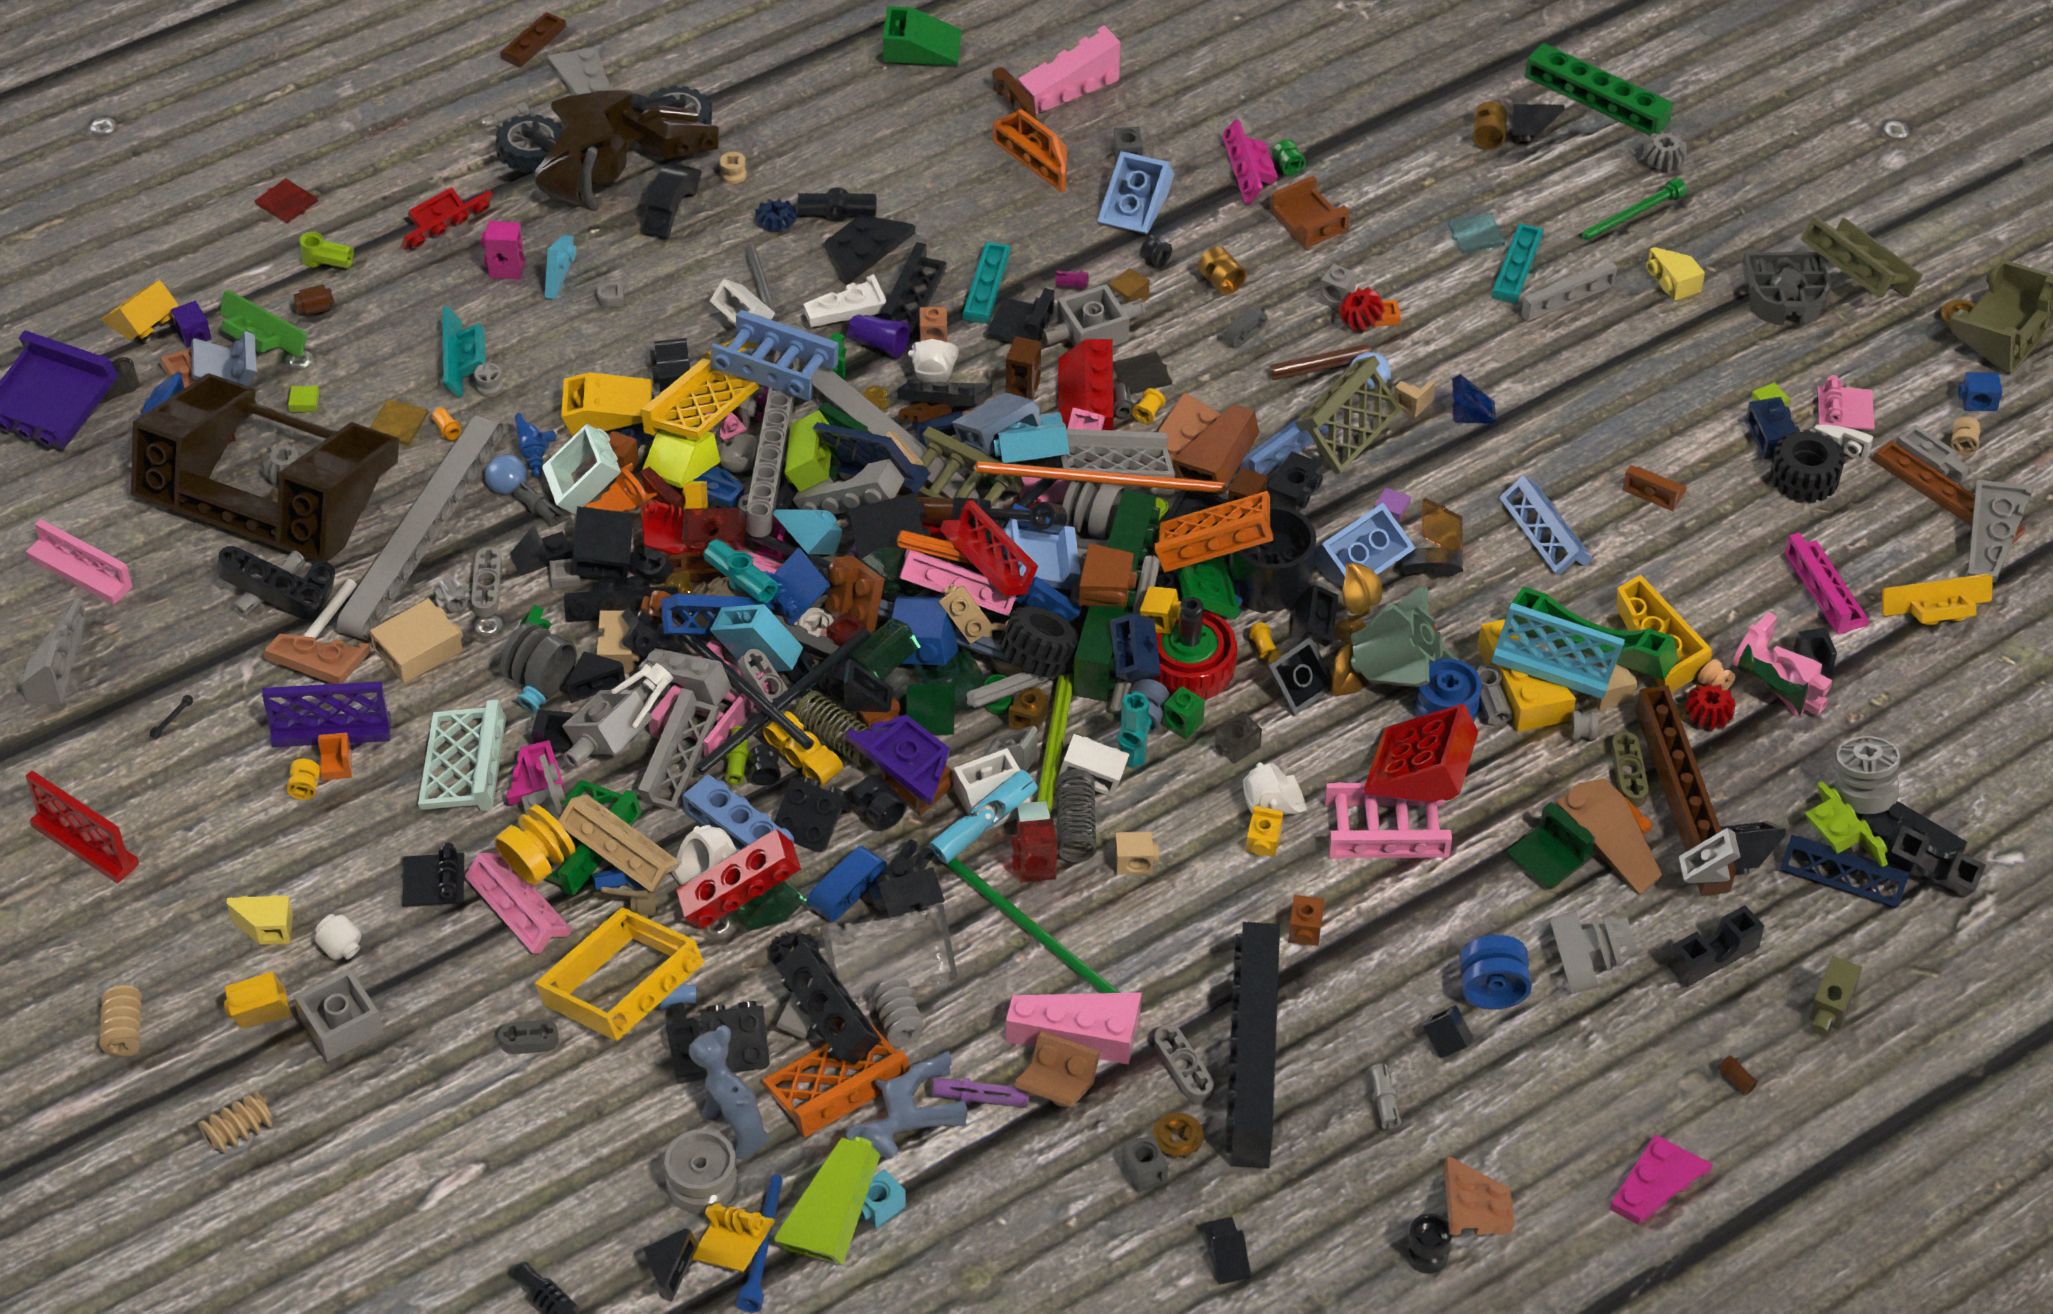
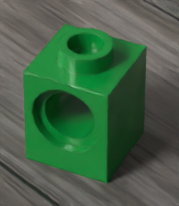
[1163,686,1205,740]

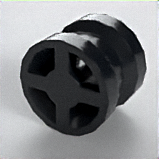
[1140,235,1172,268]

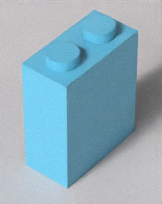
[710,604,803,671]

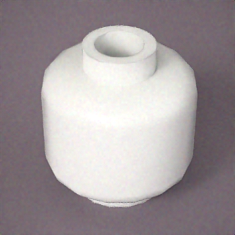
[315,914,362,960]

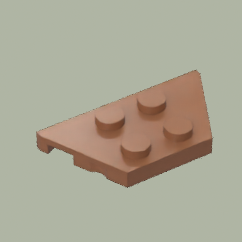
[1443,1156,1515,1235]

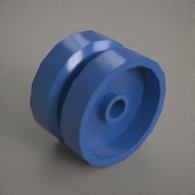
[1414,658,1482,722]
[1459,935,1532,1010]

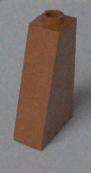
[1173,404,1260,495]

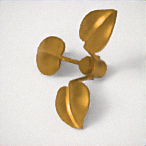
[1331,563,1437,696]

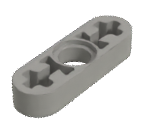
[471,547,502,618]
[738,649,800,718]
[1154,1025,1214,1104]

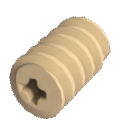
[99,985,142,1057]
[198,1090,273,1154]

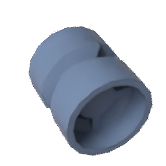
[1131,679,1169,734]

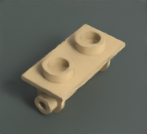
[939,584,994,644]

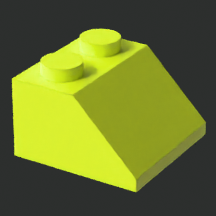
[643,426,720,488]

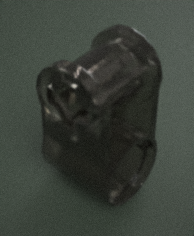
[99,357,140,403]

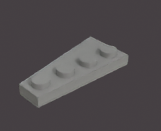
[547,47,611,95]
[1968,480,2034,583]

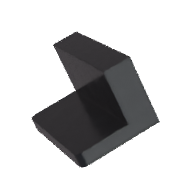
[1291,584,1338,647]

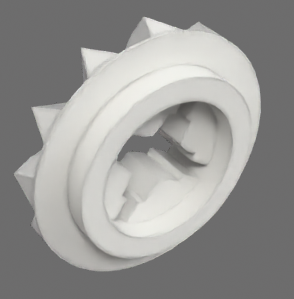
[795,607,839,639]

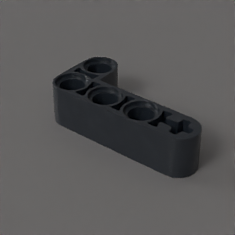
[217,546,336,619]

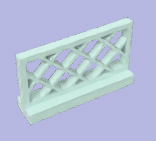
[418,700,506,811]

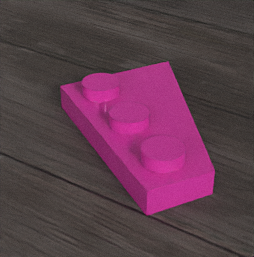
[1610,1134,1713,1225]

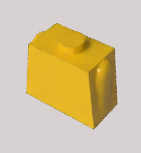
[224,971,292,1029]

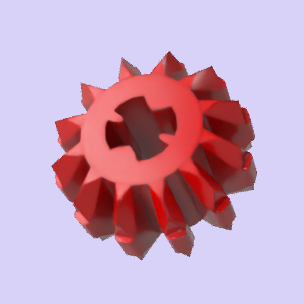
[1338,287,1385,332]
[1685,682,1736,732]

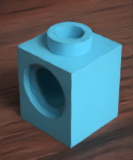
[859,1169,906,1229]

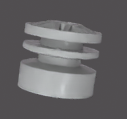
[1062,481,1127,540]
[1835,736,1900,814]

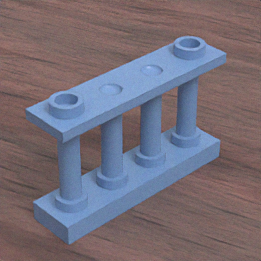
[711,310,839,401]

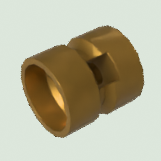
[1473,101,1508,150]
[1198,246,1247,295]

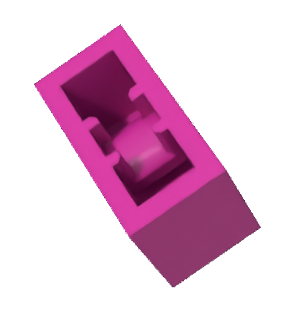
[481,221,525,279]

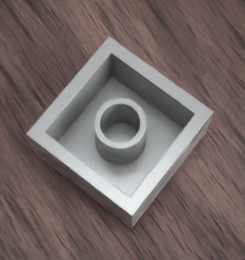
[294,969,384,1062]

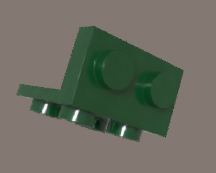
[1508,802,1595,889]

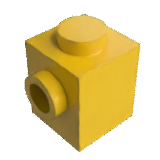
[1140,586,1181,634]

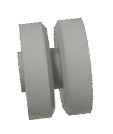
[664,1129,738,1213]

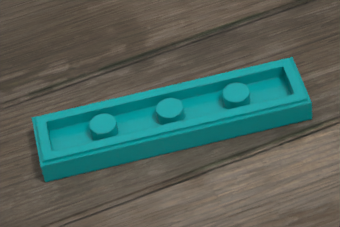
[1492,223,1544,304]
[963,242,1011,324]

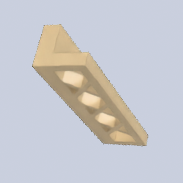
[558,794,681,892]

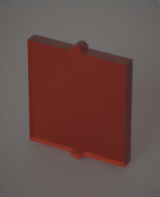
[255,178,318,224]

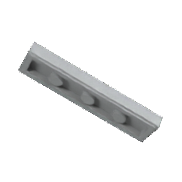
[1521,262,1617,322]

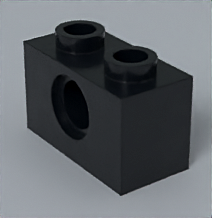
[1266,451,1323,512]

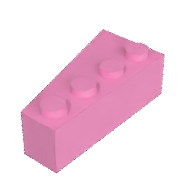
[1018,25,1120,114]
[1006,992,1142,1065]

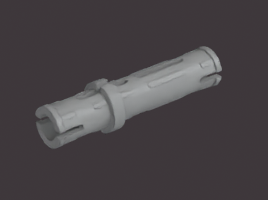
[232,551,306,618]

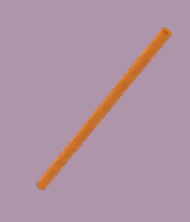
[975,461,1226,493]

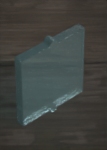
[1448,213,1506,253]

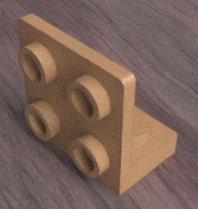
[1014,1031,1101,1107]

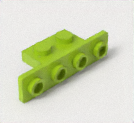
[1805,781,1888,867]

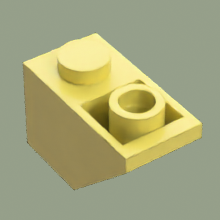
[1646,247,1705,301]
[227,895,293,945]

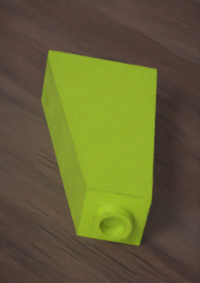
[774,1136,880,1265]

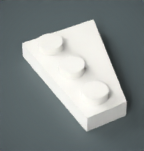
[804,274,887,327]

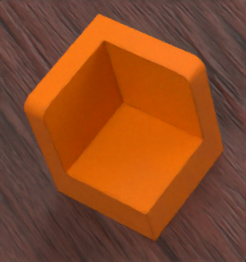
[318,733,352,780]

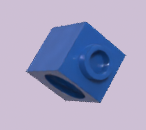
[1958,372,2003,412]

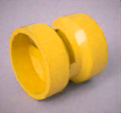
[286,758,321,800]

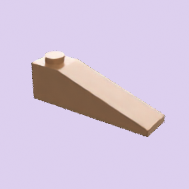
[1556,778,1663,896]

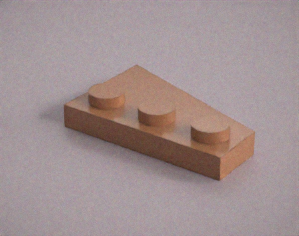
[264,633,370,684]

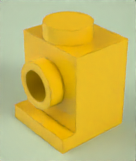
[1246,806,1284,857]

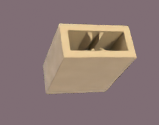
[370,598,463,684]

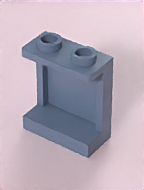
[952,392,1042,455]

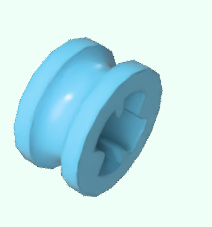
[516,685,546,714]

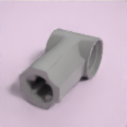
[1476,665,1513,726]

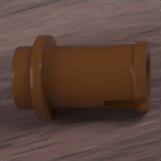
[1718,1055,1759,1096]

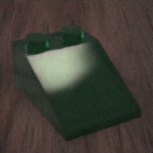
[910,645,984,711]

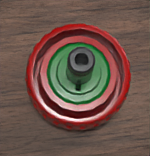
[1150,597,1237,700]

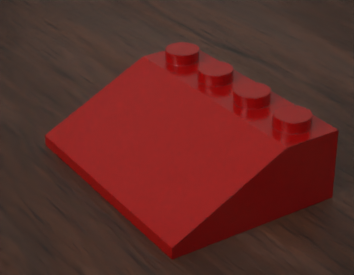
[1364,703,1479,802]

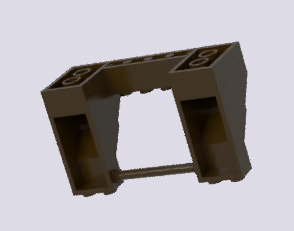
[130,373,399,562]

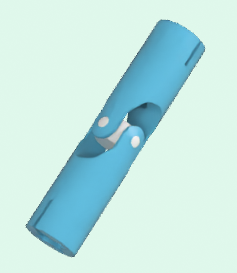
[930,769,1038,864]

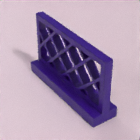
[262,681,391,748]

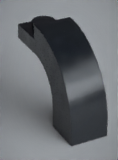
[642,163,702,239]

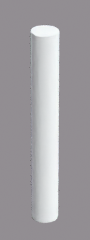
[303,579,357,639]

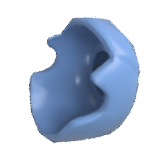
[485,454,528,495]

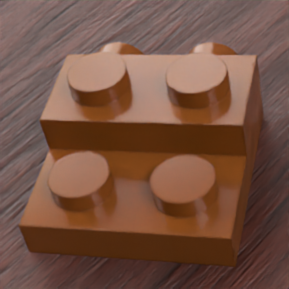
[825,556,885,632]

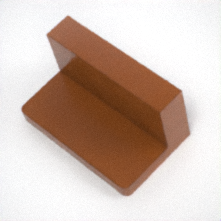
[1622,465,1686,511]

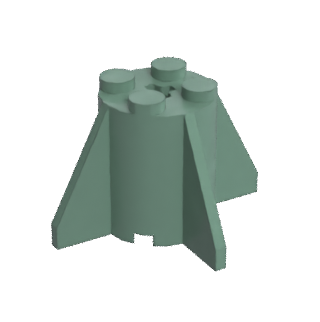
[1351,586,1460,687]

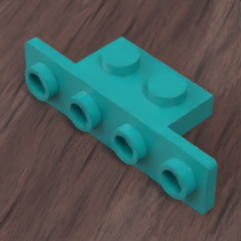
[441,306,486,398]

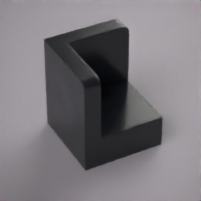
[1794,627,1837,674]
[532,709,573,753]
[1423,1005,1473,1058]

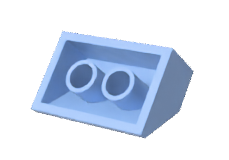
[1314,503,1416,586]

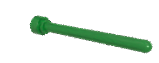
[1582,177,1687,240]

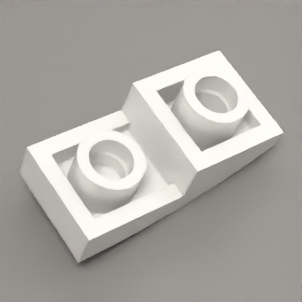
[1813,425,1873,462]

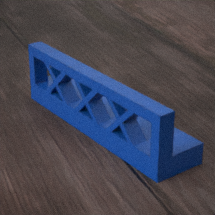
[661,594,775,636]

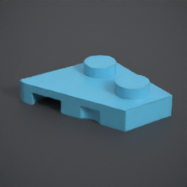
[545,235,577,299]

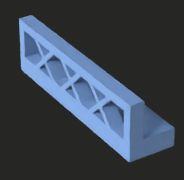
[1236,415,1329,476]
[1499,475,1593,575]

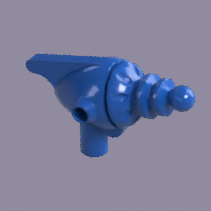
[515,413,556,478]

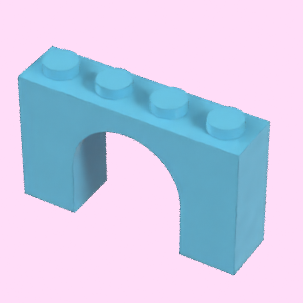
[993,412,1070,463]

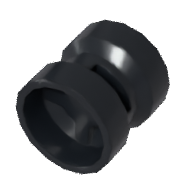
[749,744,781,786]

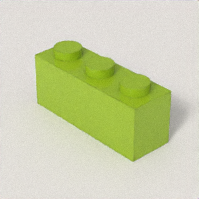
[784,410,831,492]

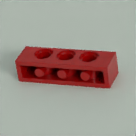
[676,828,802,930]

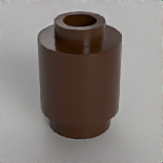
[293,284,335,316]

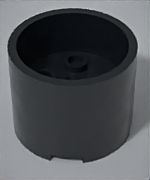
[1228,505,1317,614]

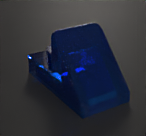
[1452,374,1496,424]

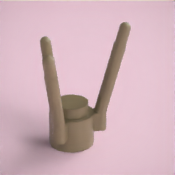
[586,887,656,936]

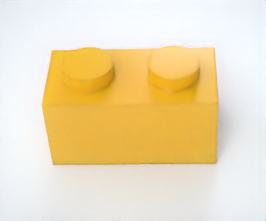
[683,481,708,518]

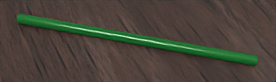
[933,853,1121,993]

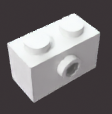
[710,279,775,326]
[1058,734,1129,798]

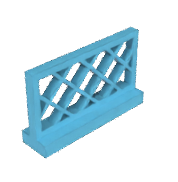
[1491,603,1625,699]

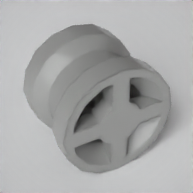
[474,363,503,397]
[1570,711,1598,740]

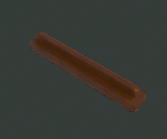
[1269,344,1372,380]

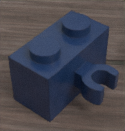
[1745,397,1800,459]

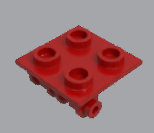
[641,500,701,555]

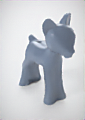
[689,1025,770,1159]
[846,1050,967,1160]

